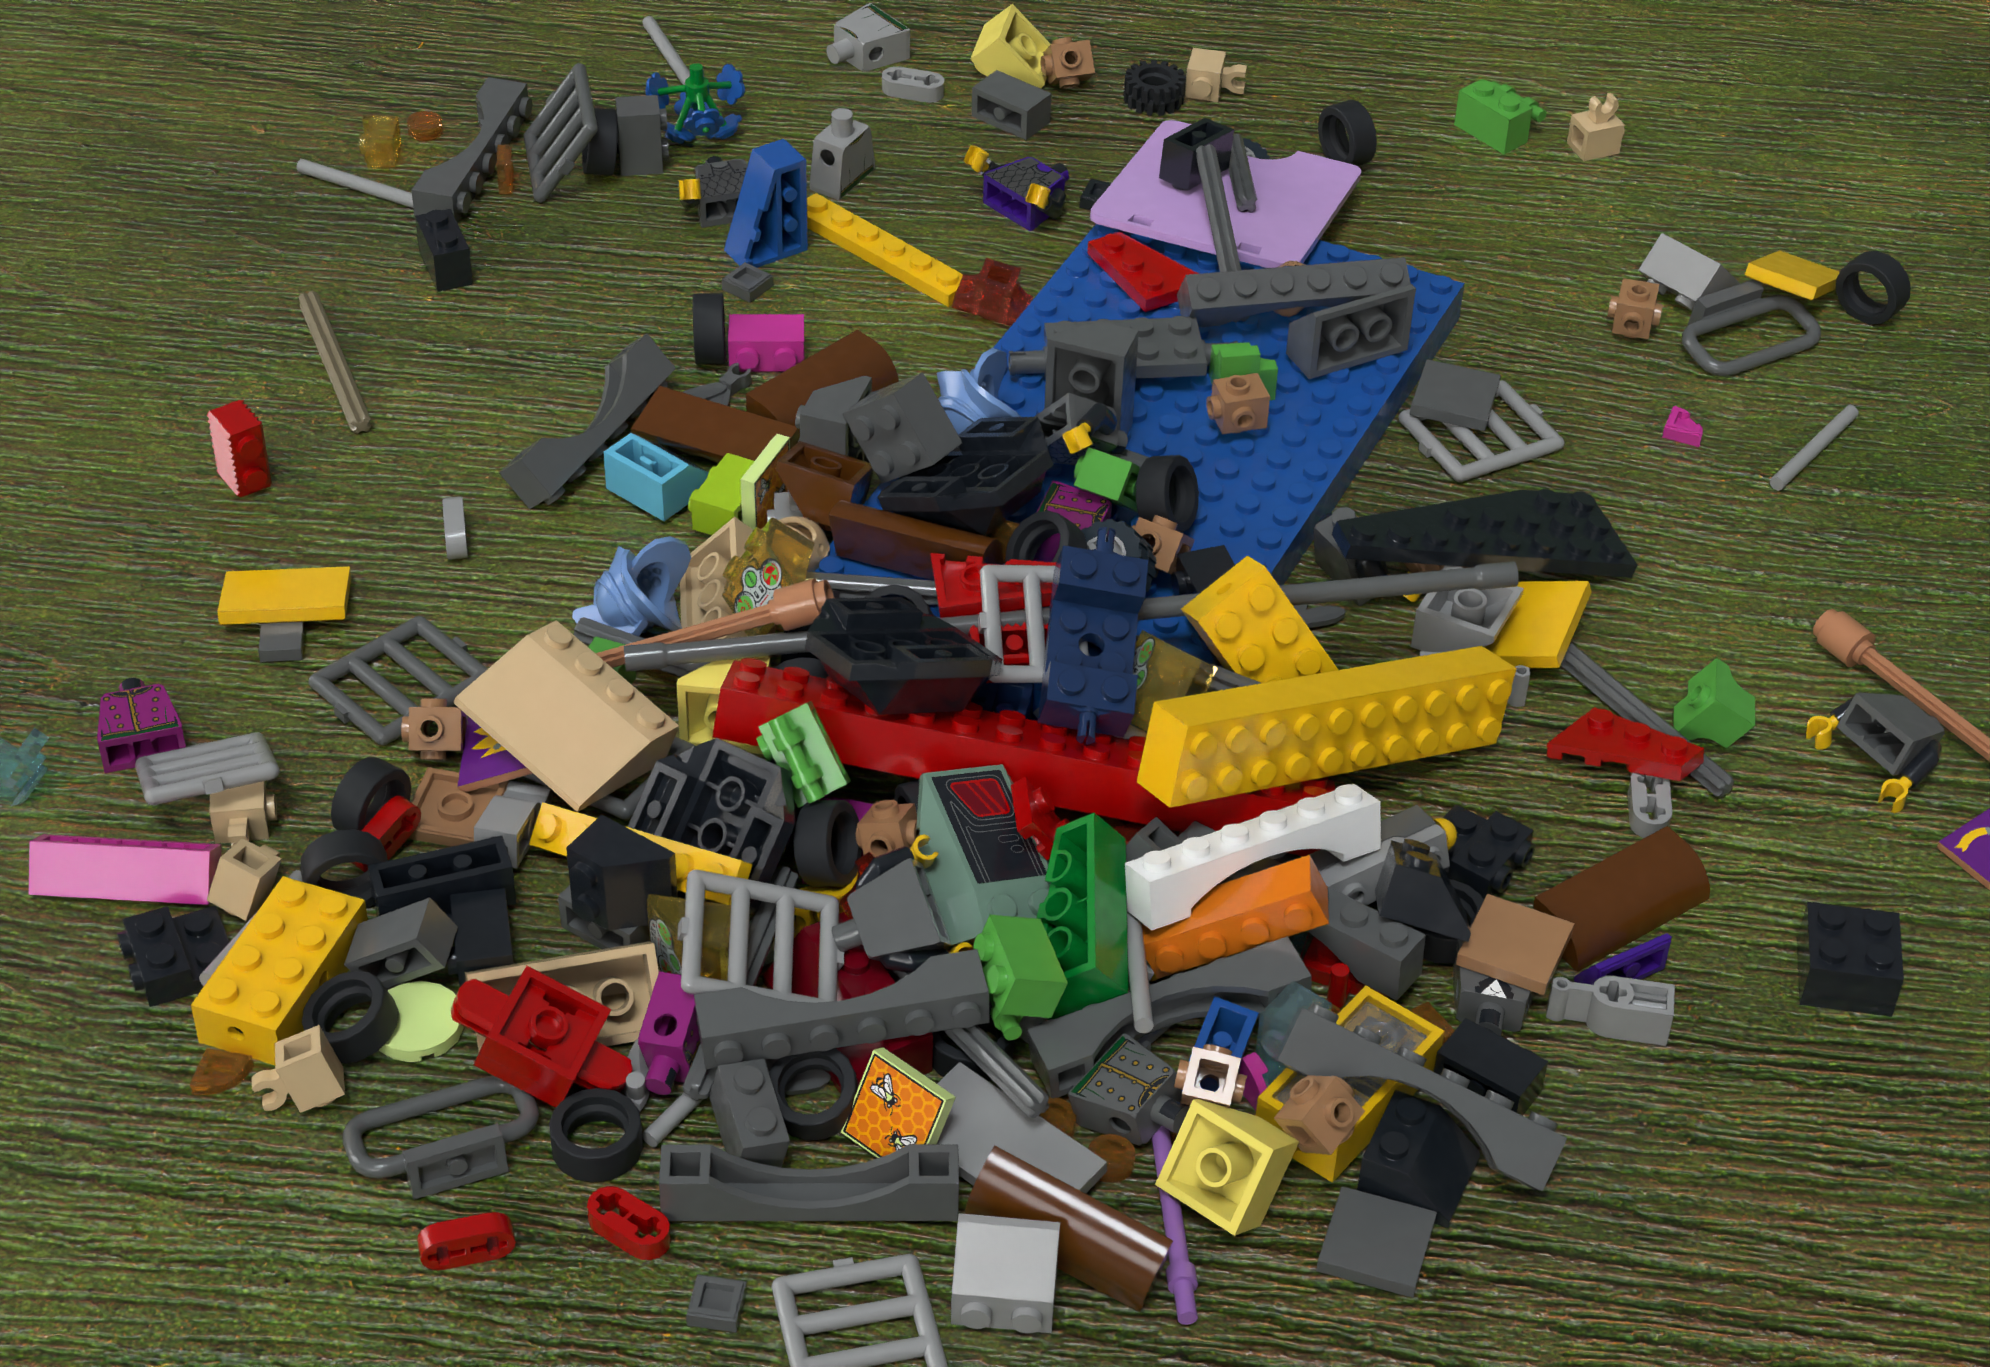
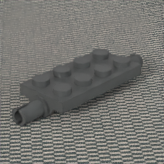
[1008,316,1238,379]

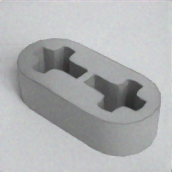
[882,67,945,103]
[442,496,468,559]
[1627,773,1672,838]

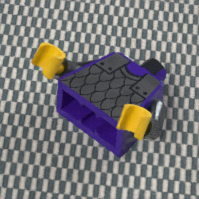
[963,145,1069,231]

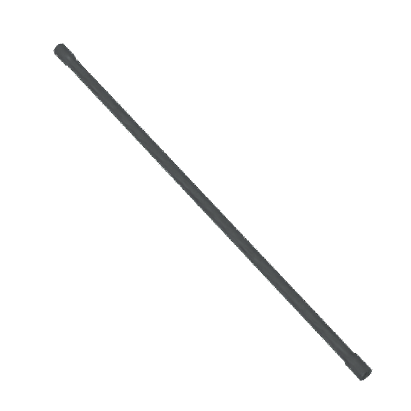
[624,561,1518,672]

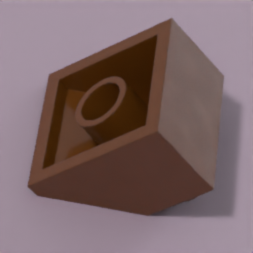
[775,441,874,531]

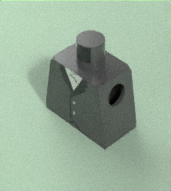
[1453,939,1536,1036]

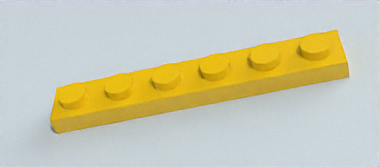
[807,193,973,307]
[529,802,753,906]

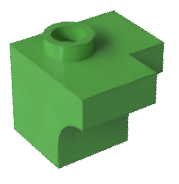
[1209,342,1278,400]
[1673,658,1755,748]

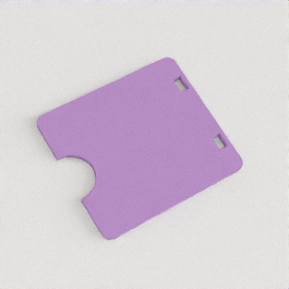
[1090,120,1361,268]

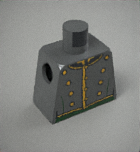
[1068,1033,1189,1145]

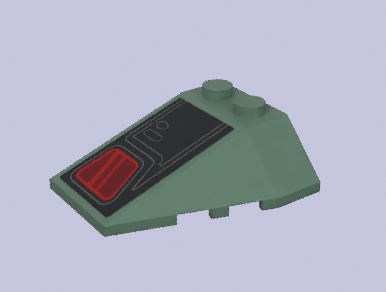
[916,764,1050,952]

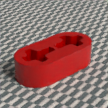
[350,796,422,872]
[587,1186,671,1260]
[417,1212,516,1270]

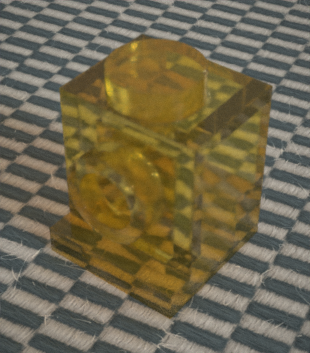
[359,115,402,169]

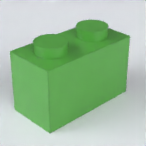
[1074,447,1140,513]

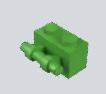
[1454,79,1547,154]
[756,701,851,808]
[973,915,1068,1040]

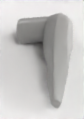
[623,1039,650,1111]

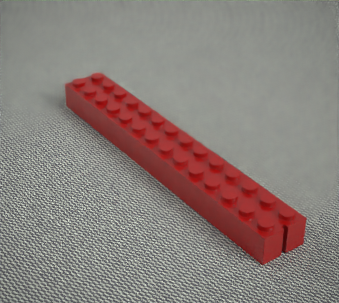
[712,658,1335,856]

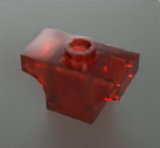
[952,258,1033,326]

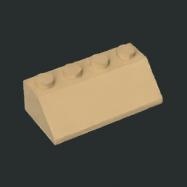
[680,517,776,662]
[465,941,659,1053]

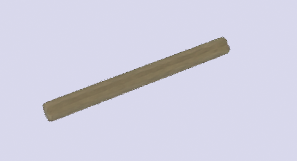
[298,291,371,434]

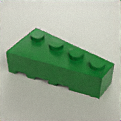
[1036,813,1128,1020]

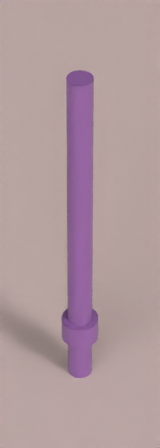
[1151,1126,1198,1325]

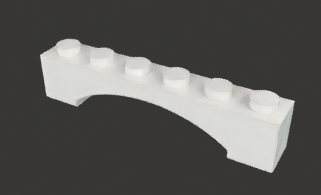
[1125,784,1381,930]

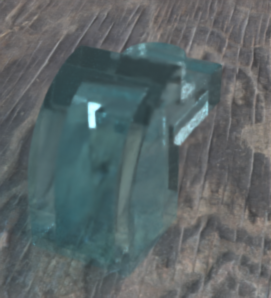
[0,728,49,806]

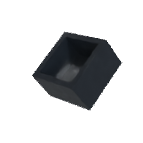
[1797,901,1904,1017]

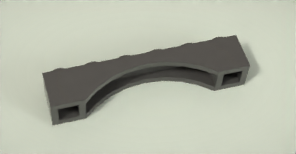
[411,77,532,223]
[1177,257,1411,327]
[499,333,676,509]
[1178,821,1426,1000]
[1027,936,1312,1100]
[694,949,989,1069]
[1273,1003,1567,1191]
[659,1144,959,1221]

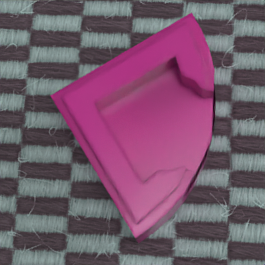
[1662,406,1703,447]
[1239,1052,1269,1111]

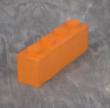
[1142,855,1329,979]

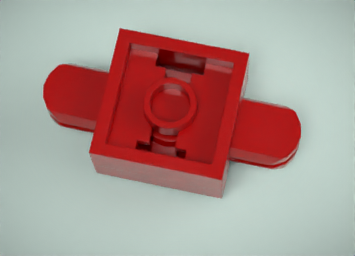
[451,965,632,1108]

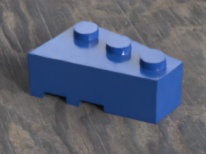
[724,139,808,268]

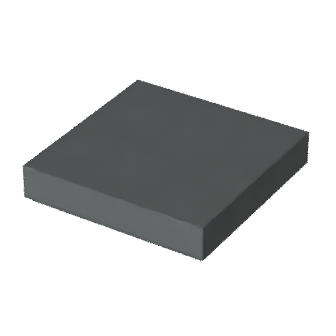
[1410,359,1501,431]
[1316,1186,1437,1298]

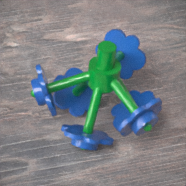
[645,63,745,144]

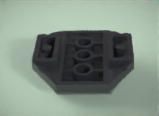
[878,417,1053,536]
[805,597,1003,715]
[628,738,798,939]

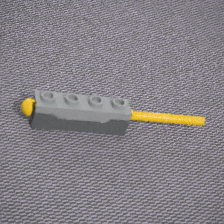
[1150,805,1457,982]

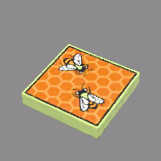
[740,434,790,533]
[841,1047,956,1158]

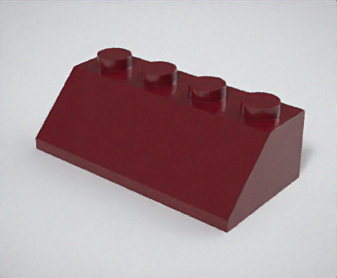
[763,912,933,1094]

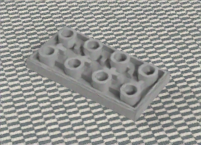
[937,1062,1107,1194]

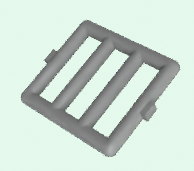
[1398,380,1565,482]
[978,565,1089,683]
[135,732,280,805]
[677,869,844,1003]
[772,1254,948,1367]

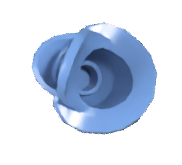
[937,348,1021,435]
[572,536,691,636]

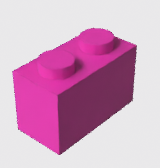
[728,314,805,372]

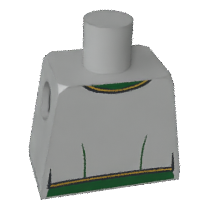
[826,3,910,71]
[810,108,875,200]

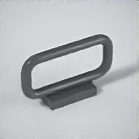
[1682,280,1821,377]
[342,1075,539,1199]

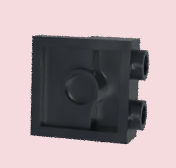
[1443,804,1536,899]
[117,905,229,1007]

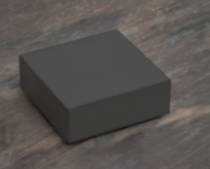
[722,262,773,303]
[258,621,305,662]
[686,1274,747,1333]

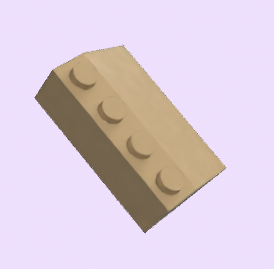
[454,620,679,812]

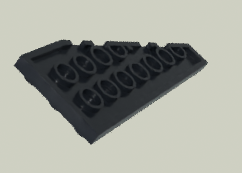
[1332,489,1638,578]

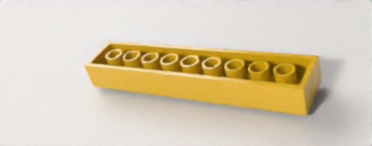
[1137,646,1517,807]

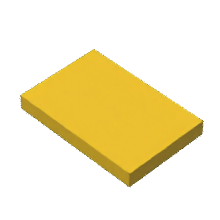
[1745,250,1840,300]
[217,566,351,625]
[1485,581,1592,668]

